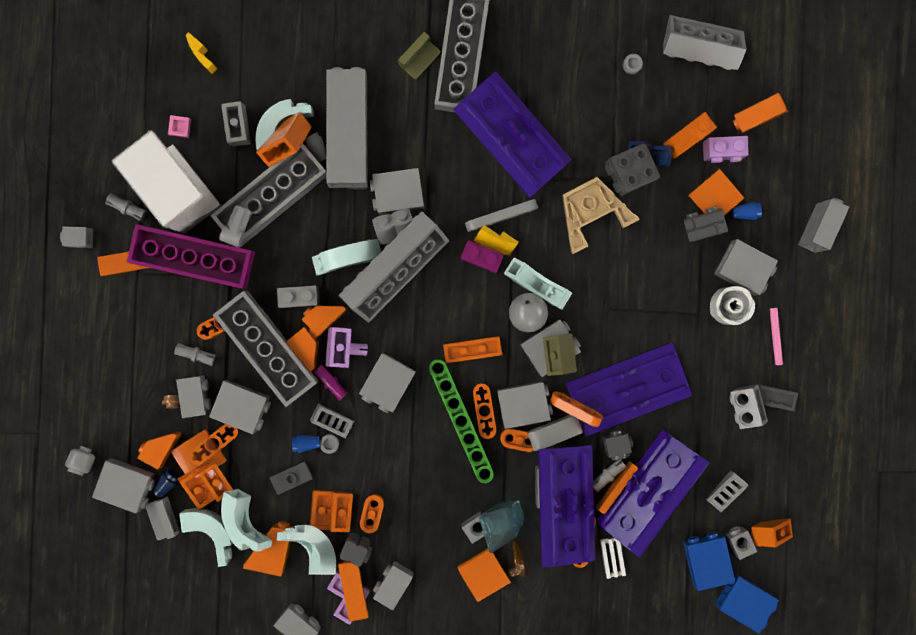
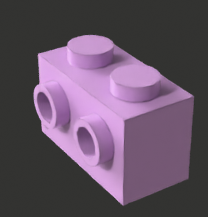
[703,136,749,163]

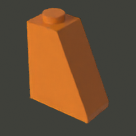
[733,93,789,133]
[256,112,312,167]
[663,112,717,159]
[243,521,294,577]

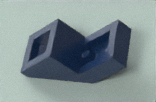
[628,141,674,167]

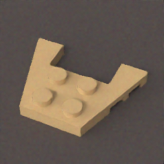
[562,177,639,254]

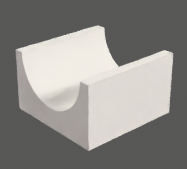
[112,131,222,234]

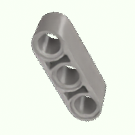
[527,415,583,451]

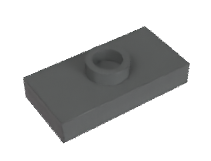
[759,385,798,412]
[270,461,313,495]

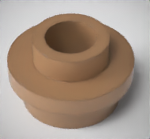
[162,395,180,409]

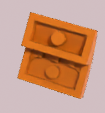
[689,169,744,215]
[170,429,227,474]
[178,462,233,510]
[310,490,353,532]
[457,547,511,602]

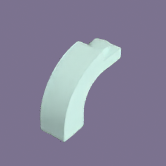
[256,99,314,150]
[312,239,381,275]
[504,258,572,310]
[221,489,272,551]
[179,508,233,567]
[277,525,336,575]

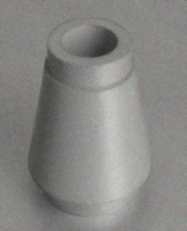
[304,132,327,162]

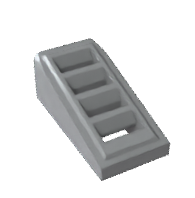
[310,403,354,438]
[706,471,748,512]

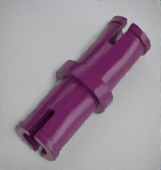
[313,364,348,401]

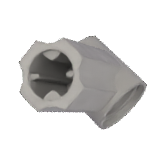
[220,205,252,248]

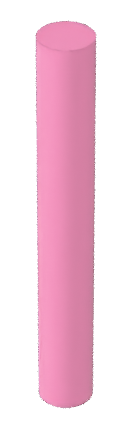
[769,308,783,365]

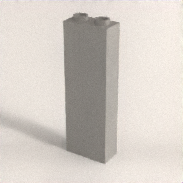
[327,67,368,188]

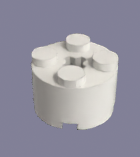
[710,286,755,325]

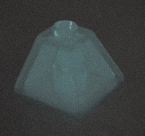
[478,500,525,553]

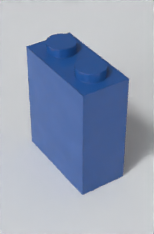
[683,532,735,591]
[714,572,779,634]

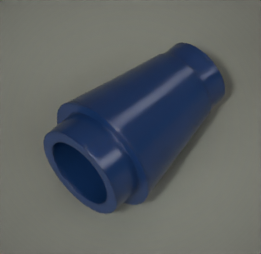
[153,469,181,498]

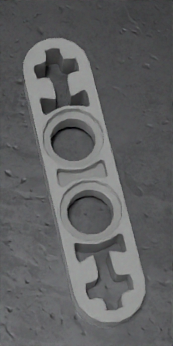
[465,199,538,232]

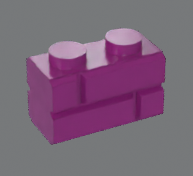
[461,240,504,274]

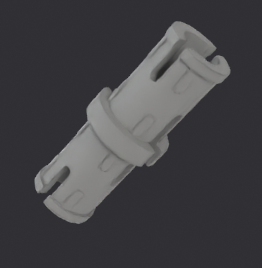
[105,193,147,222]
[174,343,216,366]
[593,459,627,492]

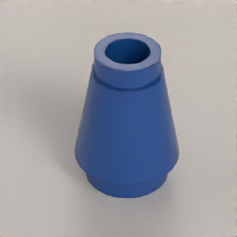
[732,201,762,220]
[292,434,320,453]

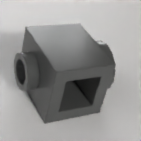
[602,430,633,460]

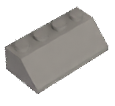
[663,15,747,70]

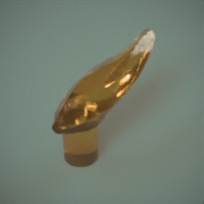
[509,540,525,577]

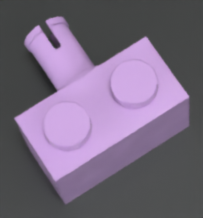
[325,327,368,368]

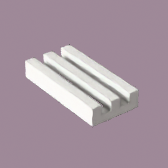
[600,537,626,579]

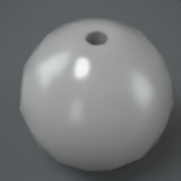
[509,293,548,332]

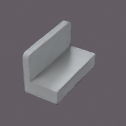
[146,496,180,540]

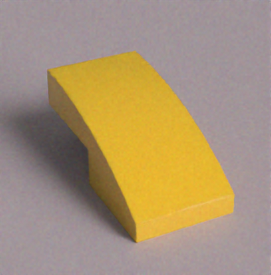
[186,32,217,74]
[473,225,519,255]

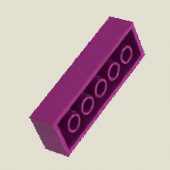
[127,224,255,289]

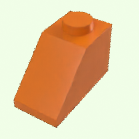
[302,306,348,336]
[286,327,319,372]
[138,431,182,469]
[751,518,793,547]

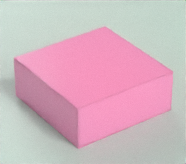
[168,115,191,138]

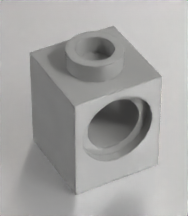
[60,226,93,248]
[461,511,492,544]
[725,526,757,560]

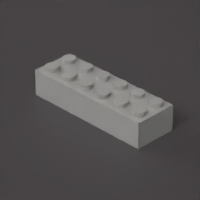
[434,0,489,112]
[210,143,327,248]
[339,212,449,323]
[213,291,319,407]

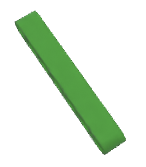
[429,359,494,483]

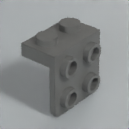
[605,144,660,197]

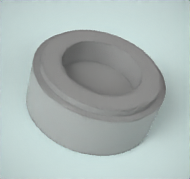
[623,54,643,74]
[320,434,340,454]

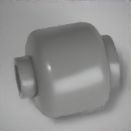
[65,446,95,476]

